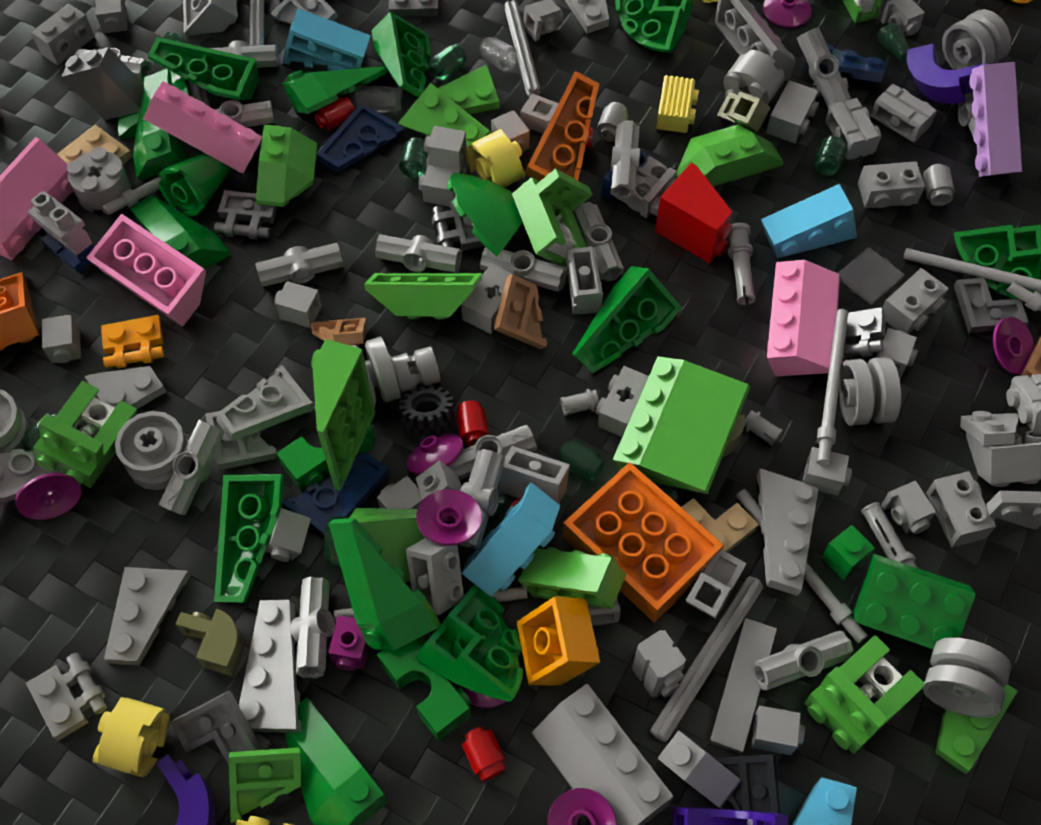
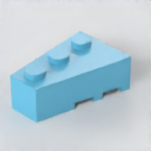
[282,8,371,70]
[761,184,857,258]
[461,482,560,597]
[793,777,857,825]

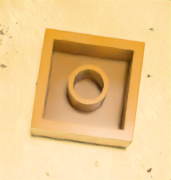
[517,596,600,686]

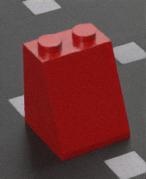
[655,162,732,264]

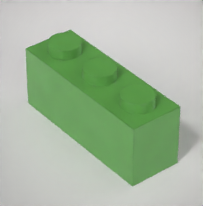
[518,547,626,609]

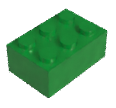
[853,554,976,649]

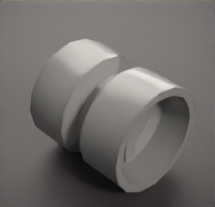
[391,346,441,393]

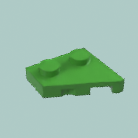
[228,747,301,823]

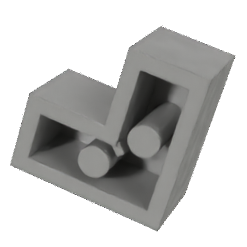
[419,126,468,207]

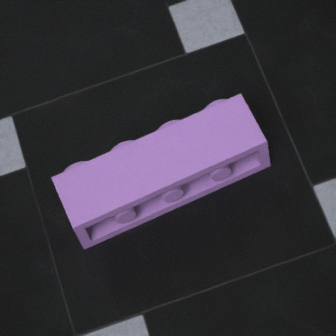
[970,62,1022,177]

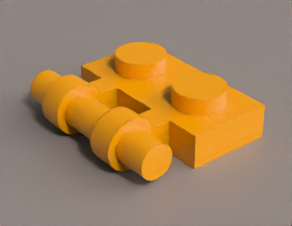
[101,315,165,369]

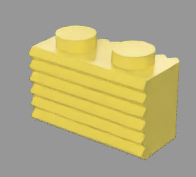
[656,75,699,133]

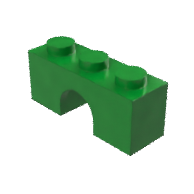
[276,425,376,493]
[377,637,471,742]

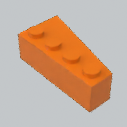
[525,71,599,181]

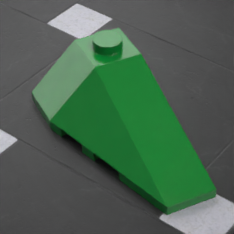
[371,11,432,97]
[148,37,259,100]
[282,66,390,114]
[129,195,230,269]
[572,266,682,374]
[214,474,284,603]
[329,518,441,650]

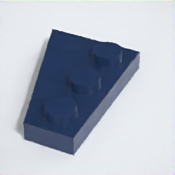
[803,43,888,82]
[316,102,405,173]
[282,452,390,541]

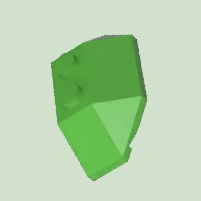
[676,124,784,187]
[256,125,317,207]
[364,273,482,319]

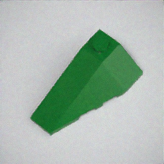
[133,69,187,180]
[284,697,388,825]

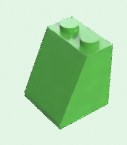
[350,508,426,582]

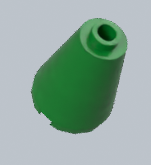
[158,153,232,217]

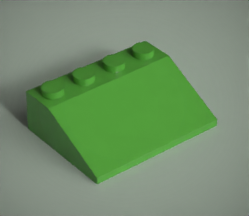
[311,339,376,491]
[613,356,750,494]

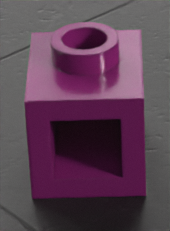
[328,615,370,671]

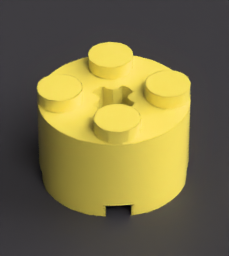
[466,129,525,188]
[93,697,169,777]

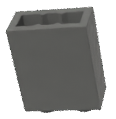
[61,47,143,120]

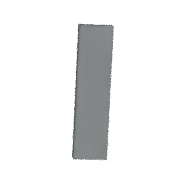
[709,618,777,755]

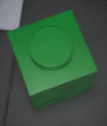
[821,525,875,581]

